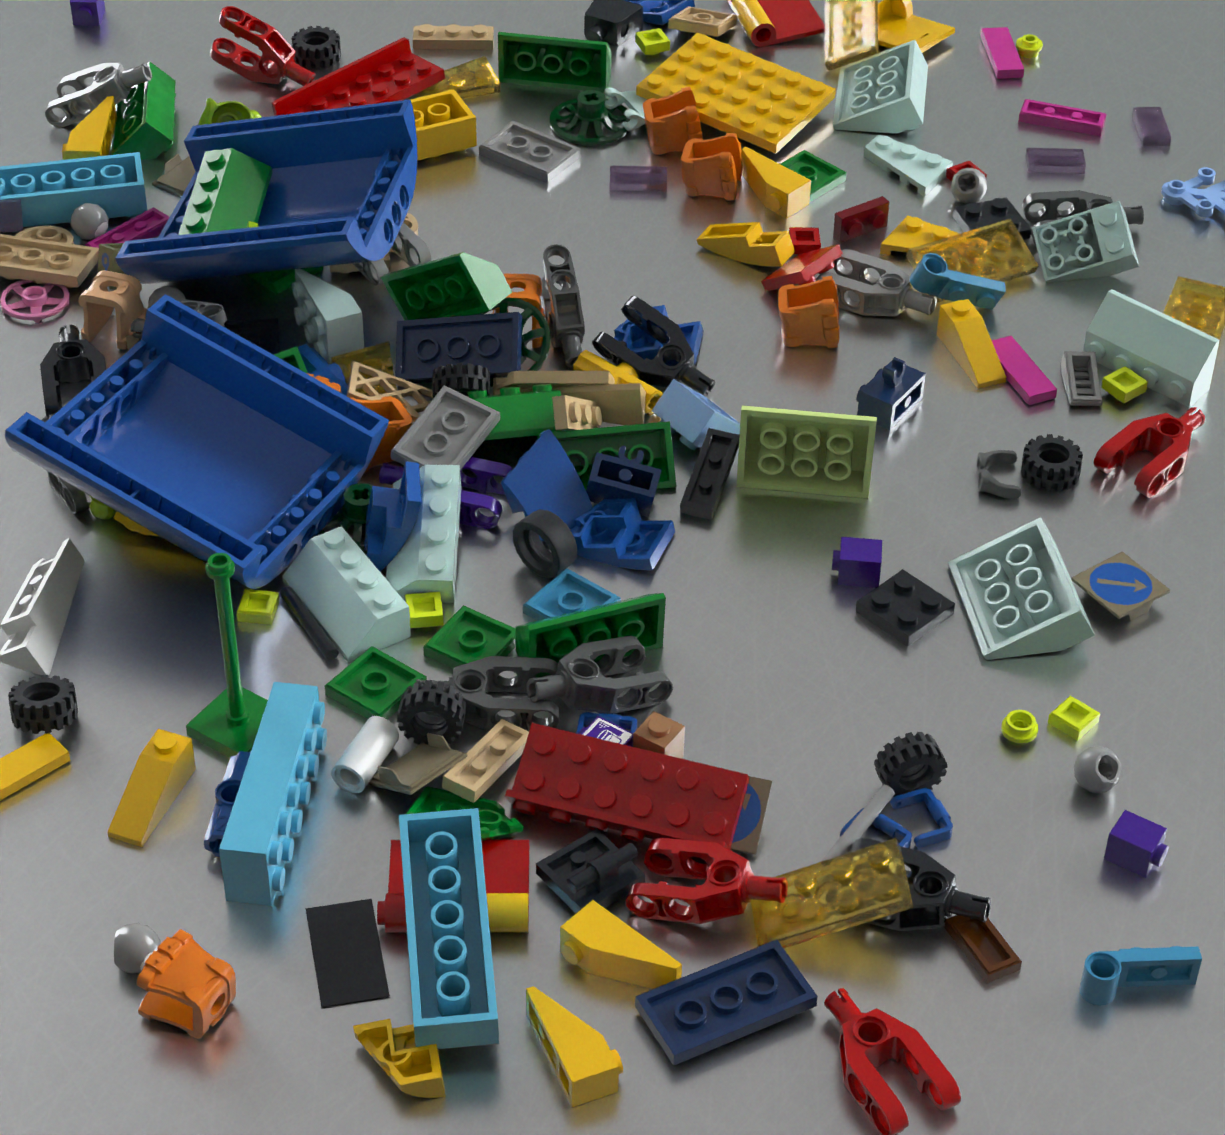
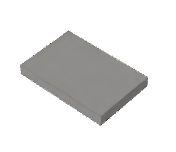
[479,121,581,183]
[391,385,500,470]

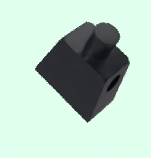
[584,0,643,46]

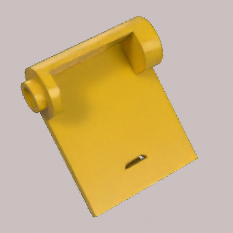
[852,0,955,53]

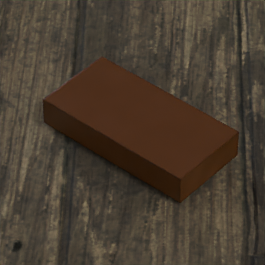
[944,915,1022,983]

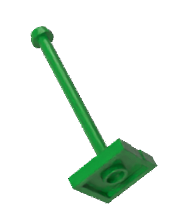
[186,553,268,758]

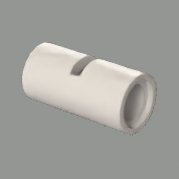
[331,716,399,793]

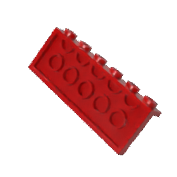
[272,37,445,116]
[505,723,750,850]

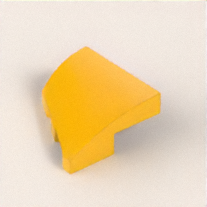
[353,1019,446,1098]

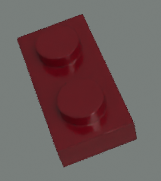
[833,196,890,243]

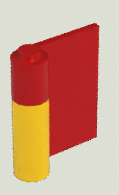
[726,0,827,47]
[377,840,530,933]

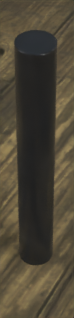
[280,586,339,661]

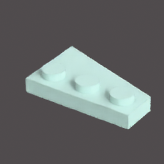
[864,134,953,197]

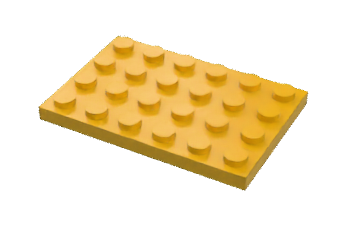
[636,33,836,153]

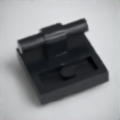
[536,828,645,913]

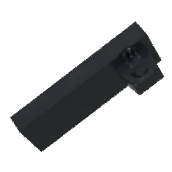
[680,428,740,520]

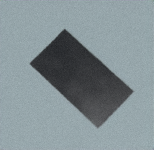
[305,899,390,1007]

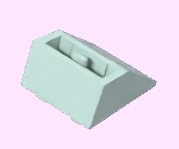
[1032,201,1139,283]
[292,269,365,369]

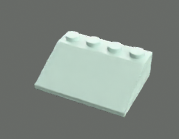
[833,40,928,133]
[948,517,1095,660]

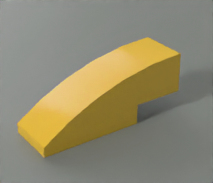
[696,222,795,267]

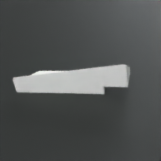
[0,538,84,676]

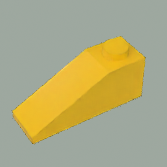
[62,96,117,160]
[741,146,811,219]
[937,299,1006,389]
[107,728,196,847]
[560,900,682,989]
[526,986,623,1107]

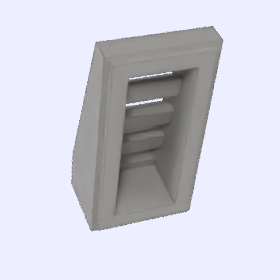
[1060,351,1103,406]

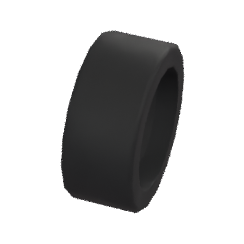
[513,509,577,578]

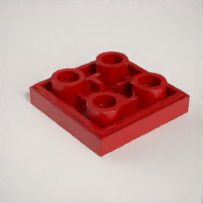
[761,244,843,291]

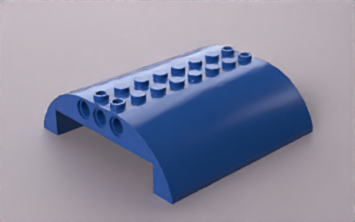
[115,99,417,284]
[5,294,389,589]

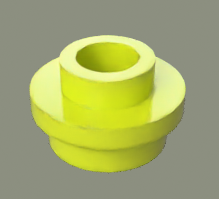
[1016,34,1043,58]
[1001,710,1038,743]

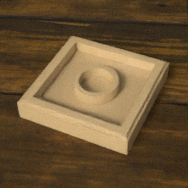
[668,6,737,37]

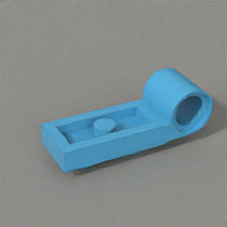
[910,253,1006,310]
[1079,946,1202,1006]

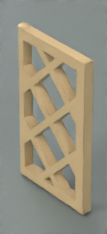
[347,361,433,422]

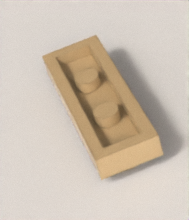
[413,24,494,50]
[552,395,602,431]
[442,719,529,803]

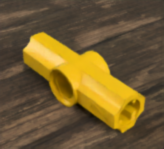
[573,350,663,416]

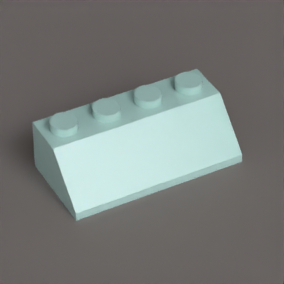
[1083,289,1220,407]
[386,464,461,603]
[282,526,411,663]

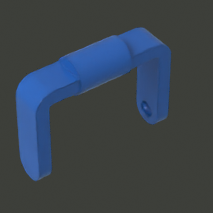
[576,712,637,734]
[890,788,953,848]
[840,808,912,863]

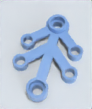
[1161,167,1225,217]

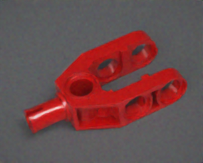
[210,6,316,86]
[1094,407,1205,498]
[626,838,788,924]
[824,988,961,1135]

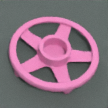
[0,279,70,323]

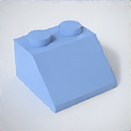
[652,379,740,451]

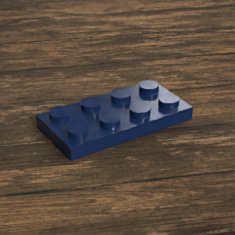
[395,312,522,383]
[635,939,818,1065]

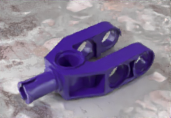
[379,457,513,529]

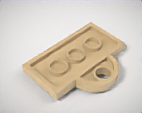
[0,226,99,288]

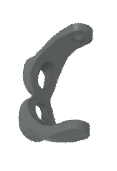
[977,450,1021,499]

